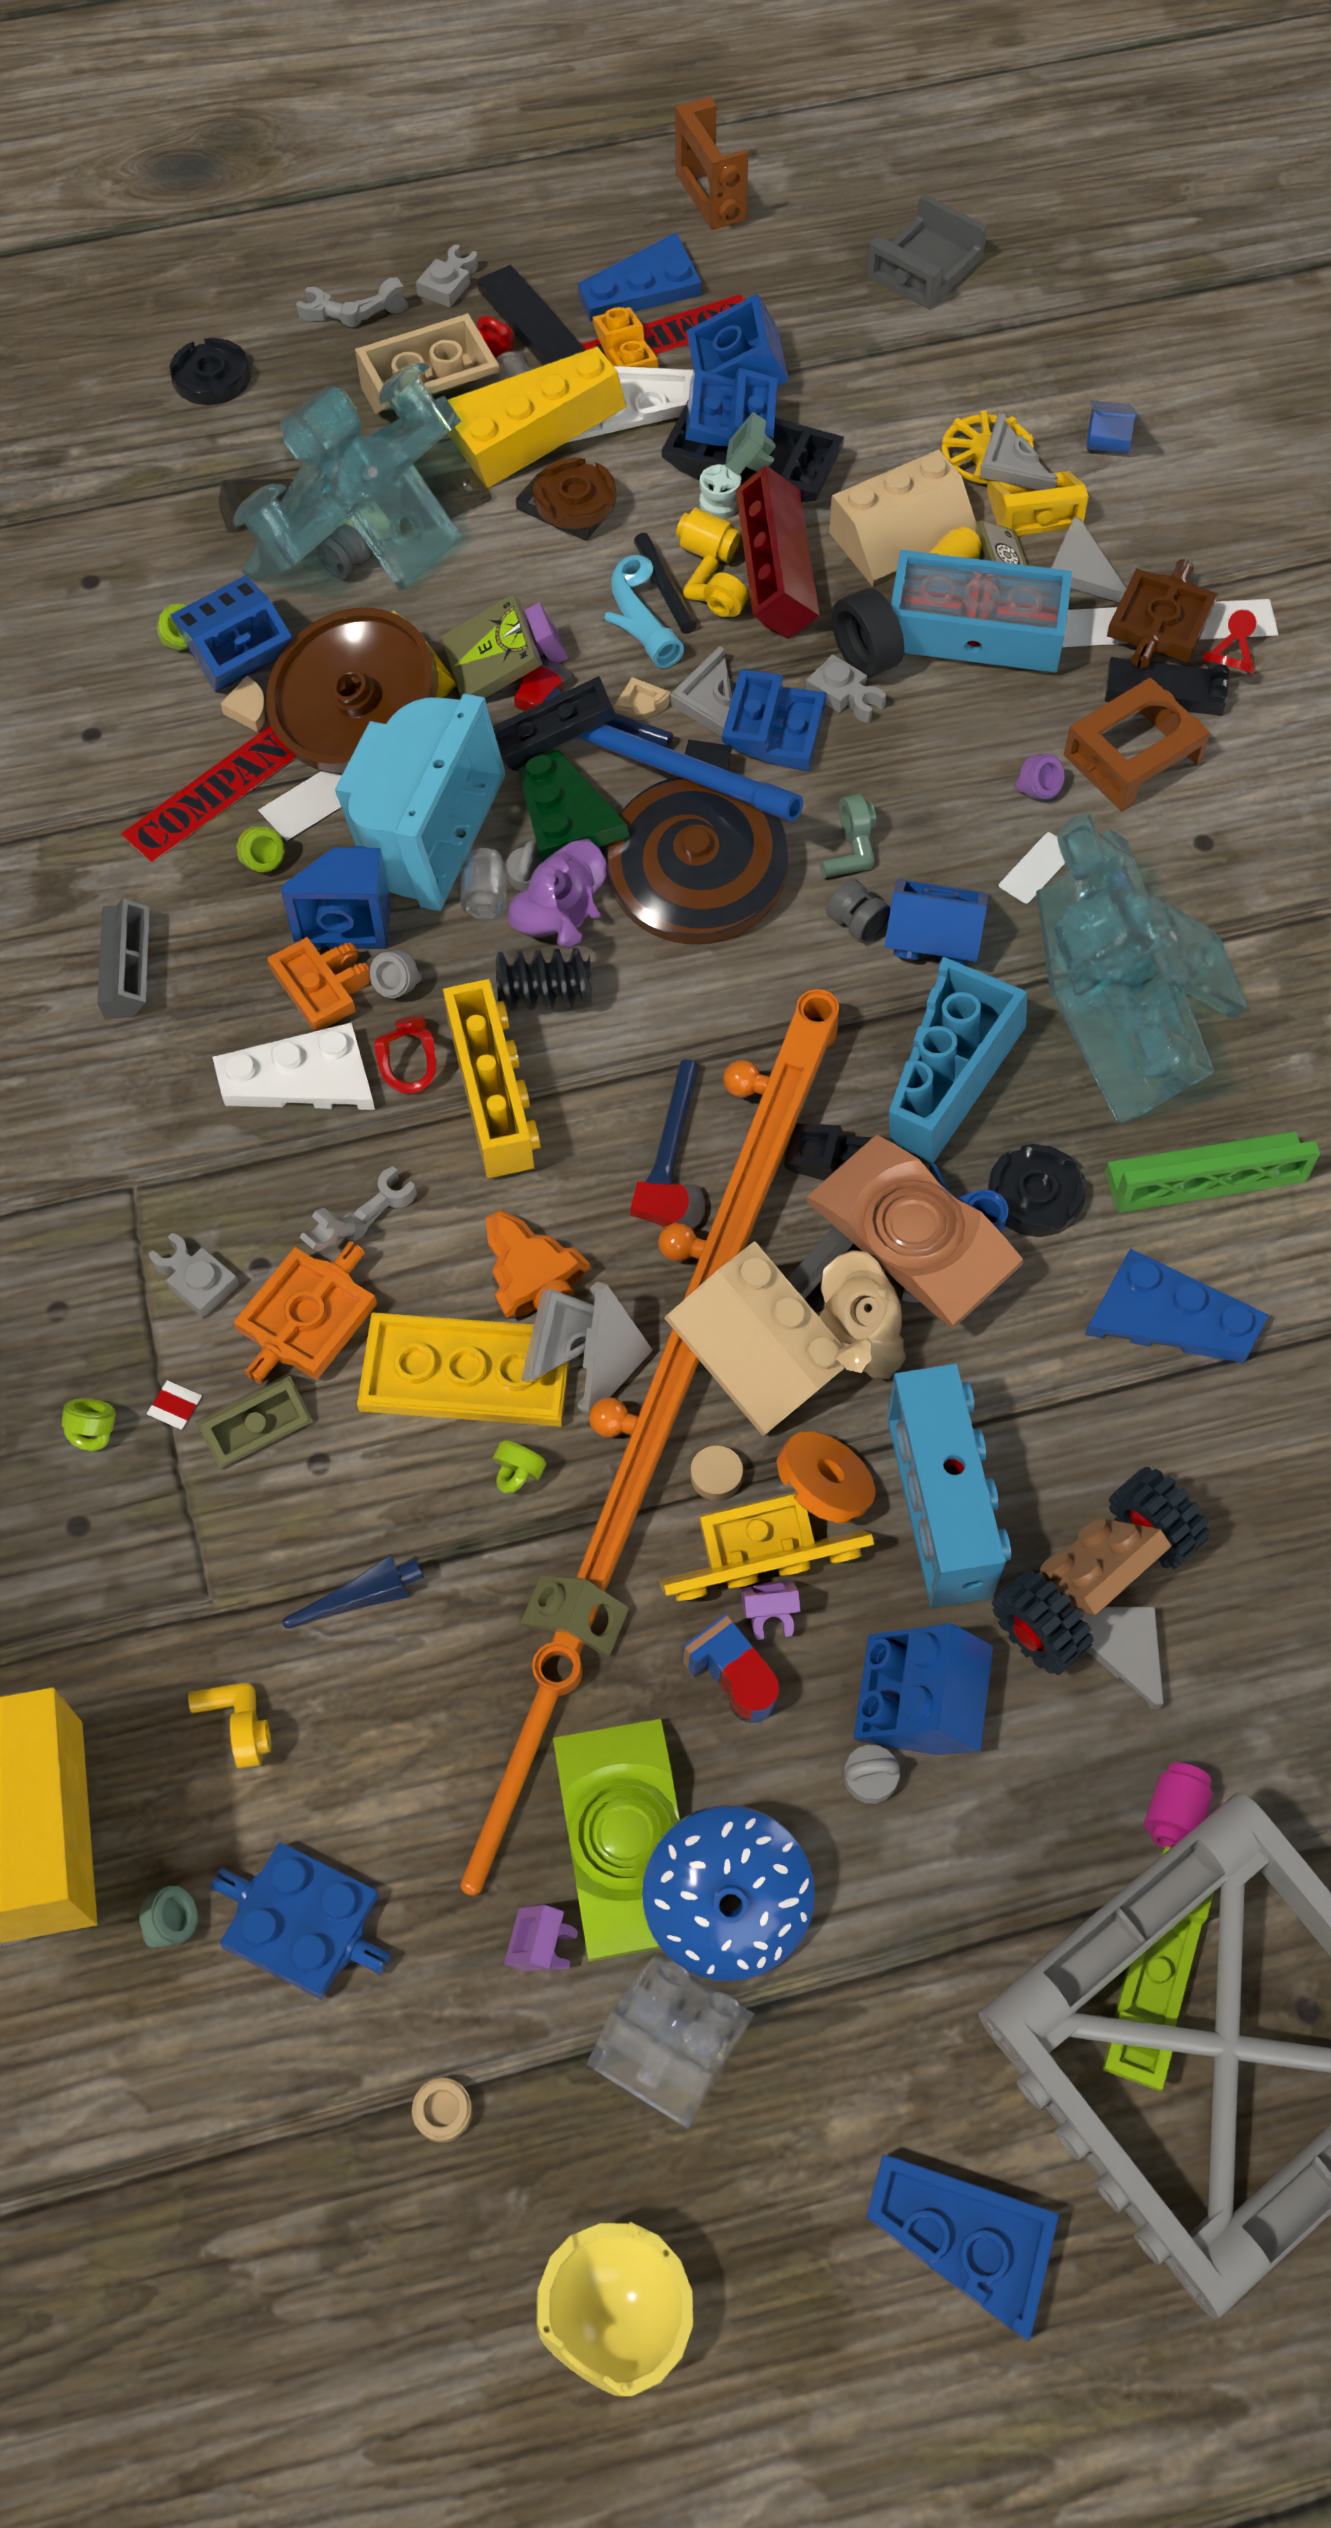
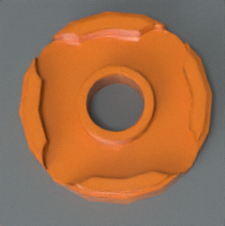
[776,1431,876,1524]

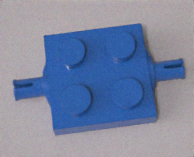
[211,1842,391,2000]

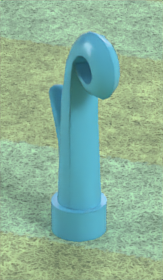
[604,555,684,668]

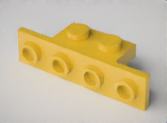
[659,1491,874,1601]

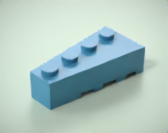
[889,957,1027,1164]

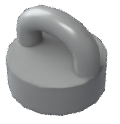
[506,840,542,892]
[369,949,422,998]
[844,1745,900,1804]

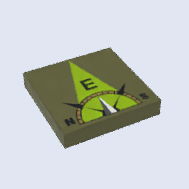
[441,593,542,698]

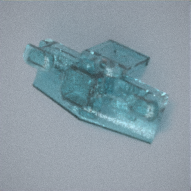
[233,362,463,590]
[1036,814,1248,1123]

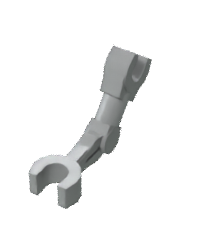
[296,277,408,327]
[300,1166,417,1251]

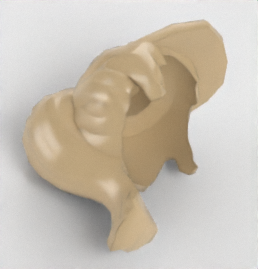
[817,1250,906,1379]

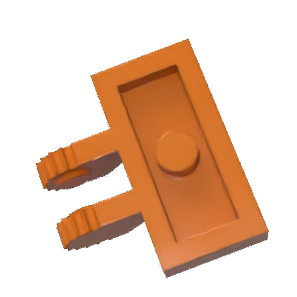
[267,937,371,1032]

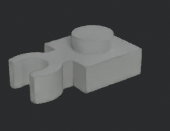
[416,244,478,308]
[805,654,886,723]
[149,1233,240,1319]

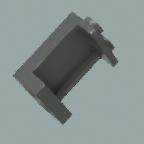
[867,195,987,310]

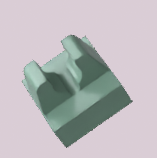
[726,412,775,475]

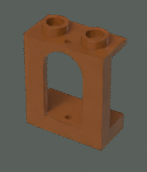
[675,96,748,230]
[1063,677,1210,812]

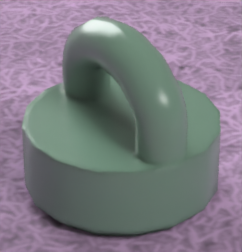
[139,1886,198,1948]

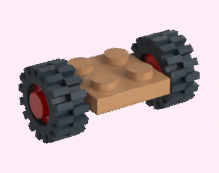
[992,1467,1210,1675]

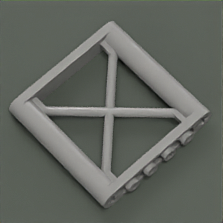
[978,1792,1331,2320]

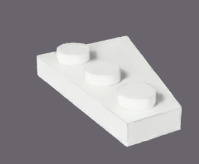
[567,366,693,443]
[213,1023,375,1110]

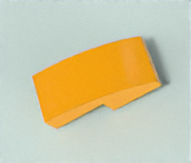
[593,307,659,368]

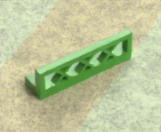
[1105,1131,1320,1213]

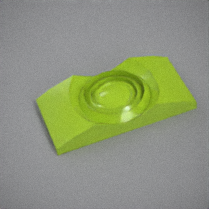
[553,1719,680,1962]

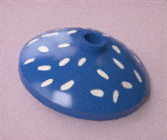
[642,1805,815,1981]

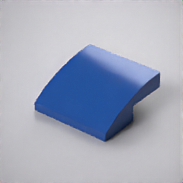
[685,367,778,446]
[722,669,826,771]

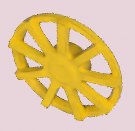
[942,410,1034,484]

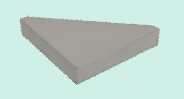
[980,413,1058,490]
[1051,517,1126,603]
[670,646,732,737]
[577,1281,653,1415]
[521,1289,594,1382]
[1080,1607,1163,1710]

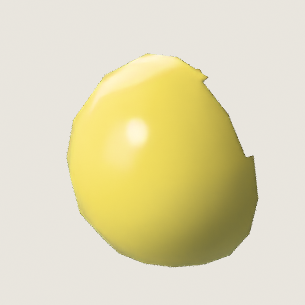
[536,2222,693,2396]

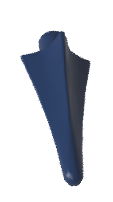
[282,1554,424,1629]

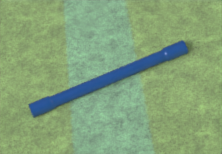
[573,724,803,822]

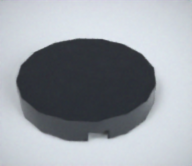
[170,337,251,405]
[987,1144,1087,1237]

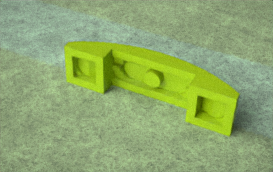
[1103,1846,1214,2092]

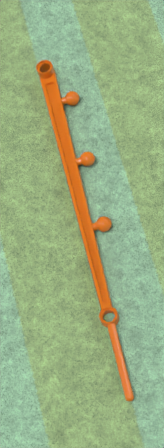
[460,989,839,1896]

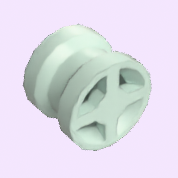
[699,464,741,519]

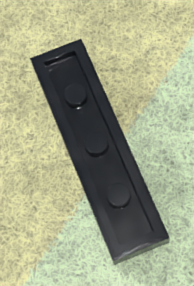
[477,265,585,366]

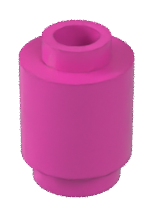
[1143,1762,1213,1848]

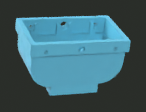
[335,694,506,911]

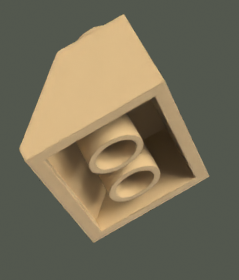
[355,313,499,414]
[829,449,977,587]
[664,1241,845,1436]

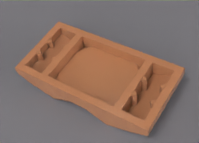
[807,1135,1023,1330]

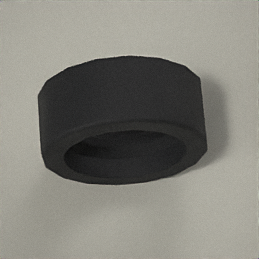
[831,588,904,678]

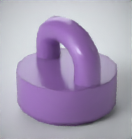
[1015,754,1065,799]

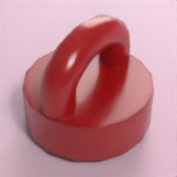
[477,315,514,360]

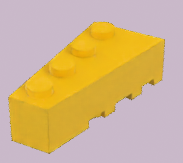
[437,347,627,489]

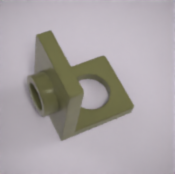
[521,1575,629,1656]

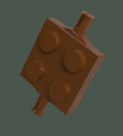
[1107,559,1218,669]

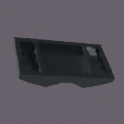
[661,399,844,502]

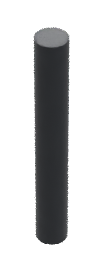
[634,533,697,634]

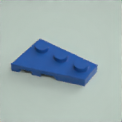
[578,232,701,322]
[1085,1248,1268,1363]
[865,2154,1059,2342]

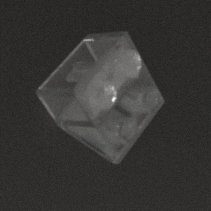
[586,1954,755,2129]

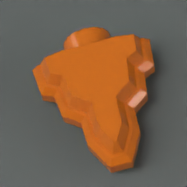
[485,1209,591,1319]

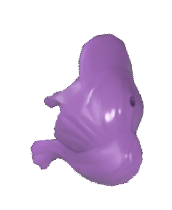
[507,839,607,949]

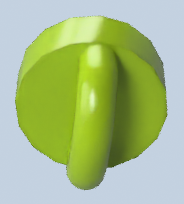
[157,603,188,650]
[237,826,285,872]
[61,1398,116,1452]
[492,1440,547,1494]

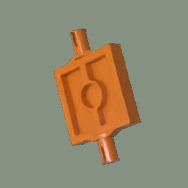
[233,1241,377,1385]

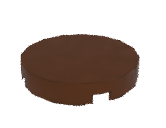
[533,457,616,530]

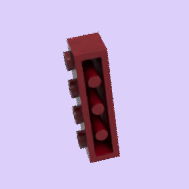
[736,465,820,639]

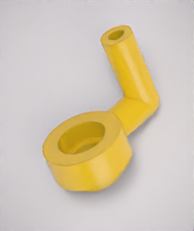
[683,556,749,617]
[188,1683,271,1769]

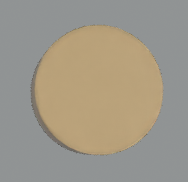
[691,1446,743,1501]
[412,2078,473,2143]

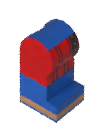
[681,1614,779,1723]

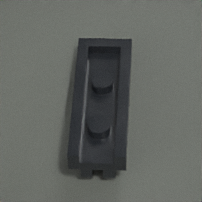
[1104,657,1229,716]
[493,676,618,771]

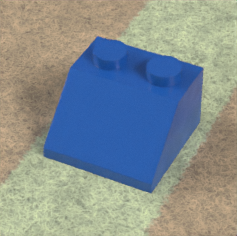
[687,293,789,387]
[281,846,391,949]
[884,879,988,966]

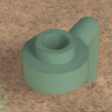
[820,794,876,879]

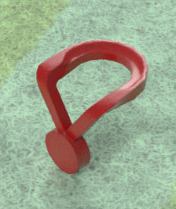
[1201,609,1257,674]
[374,1016,437,1094]

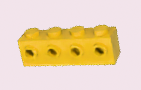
[443,979,541,1179]

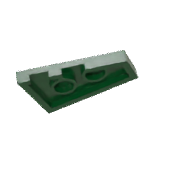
[517,750,630,862]

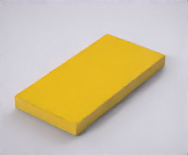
[357,1313,569,1427]

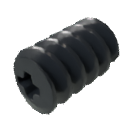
[496,948,592,1011]

